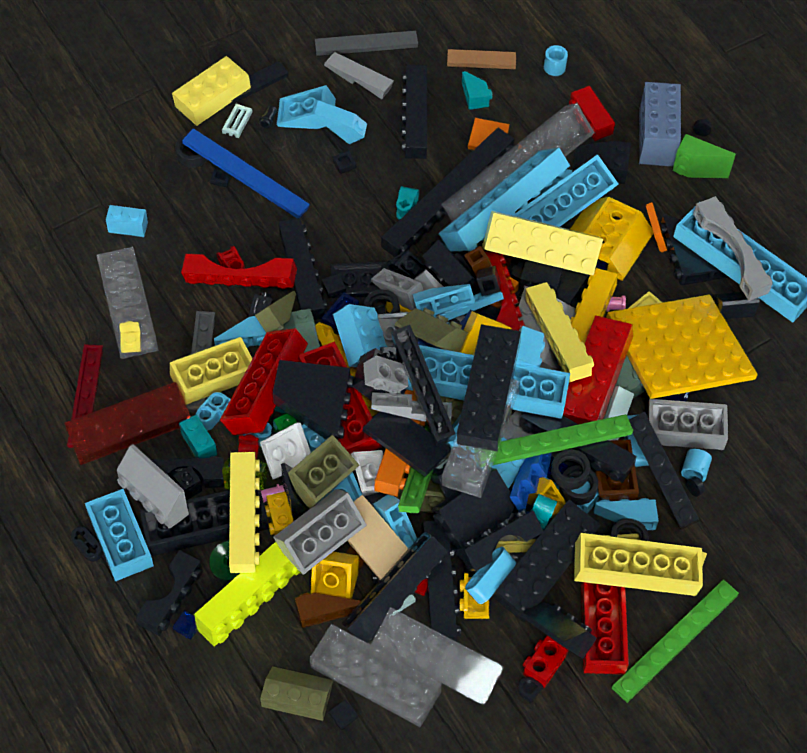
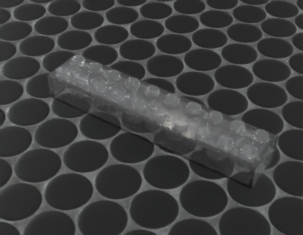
[442,103,595,222]

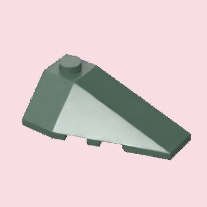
[282,309,320,353]

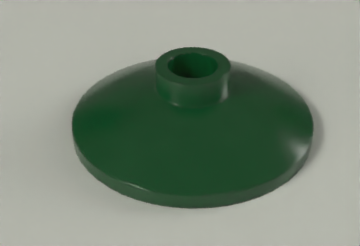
[209,541,240,581]

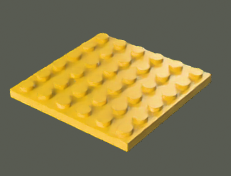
[606,295,757,399]

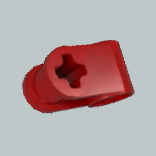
[216,246,245,269]

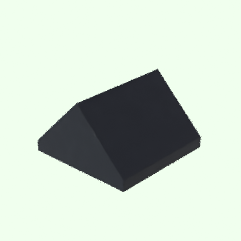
[713,292,760,319]

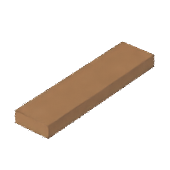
[447,49,516,69]

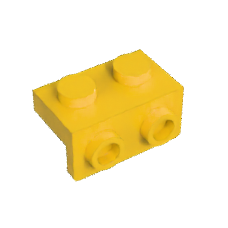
[265,492,294,536]
[460,573,489,619]

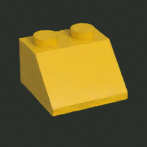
[311,552,359,599]

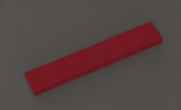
[67,344,104,449]

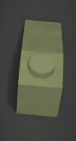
[255,291,296,333]

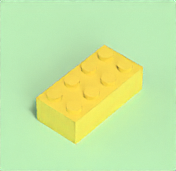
[172,56,251,126]
[170,337,252,405]

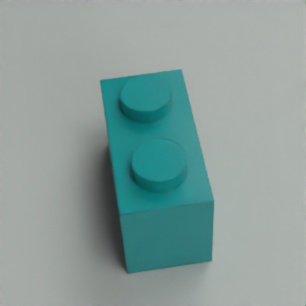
[179,414,217,458]

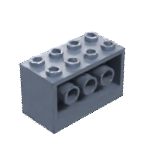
[639,82,681,166]

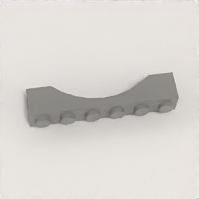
[693,196,773,301]

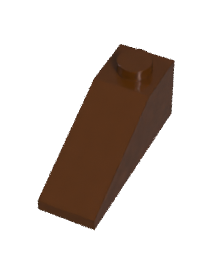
[295,593,361,628]

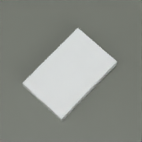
[260,423,311,479]

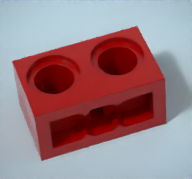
[523,635,568,688]

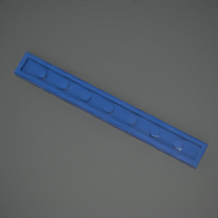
[182,128,310,218]

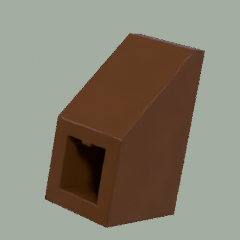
[463,246,492,278]

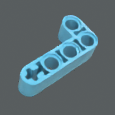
[196,392,272,446]

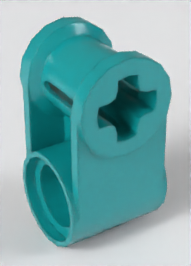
[396,186,419,220]
[532,494,558,530]

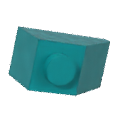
[462,71,492,110]

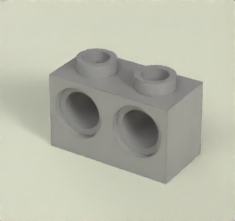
[363,355,409,394]

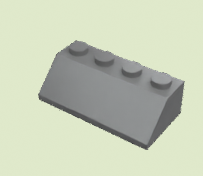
[647,399,728,450]
[117,444,189,529]
[273,489,367,575]

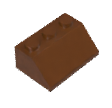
[595,439,639,501]

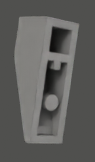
[371,268,424,310]

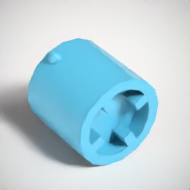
[544,45,568,76]
[681,449,712,482]

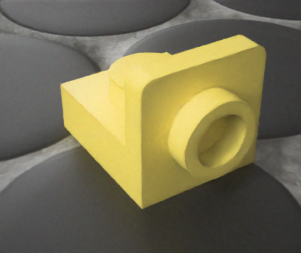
[119,321,141,353]

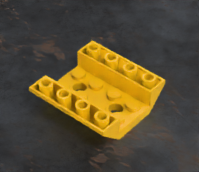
[570,197,654,281]

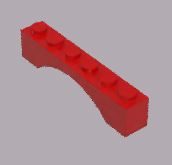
[485,250,526,331]
[181,254,297,289]

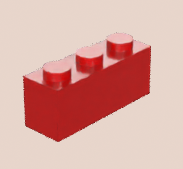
[569,86,615,141]

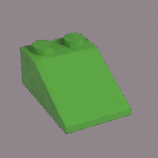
[672,134,736,178]

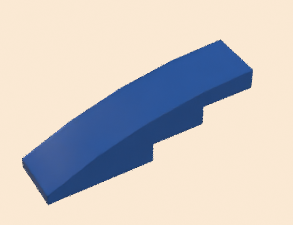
[510,452,552,510]

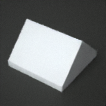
[351,450,383,496]

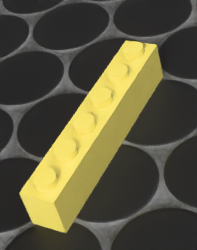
[526,282,594,382]
[229,452,260,573]

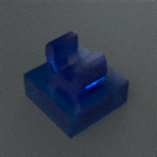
[173,610,197,640]

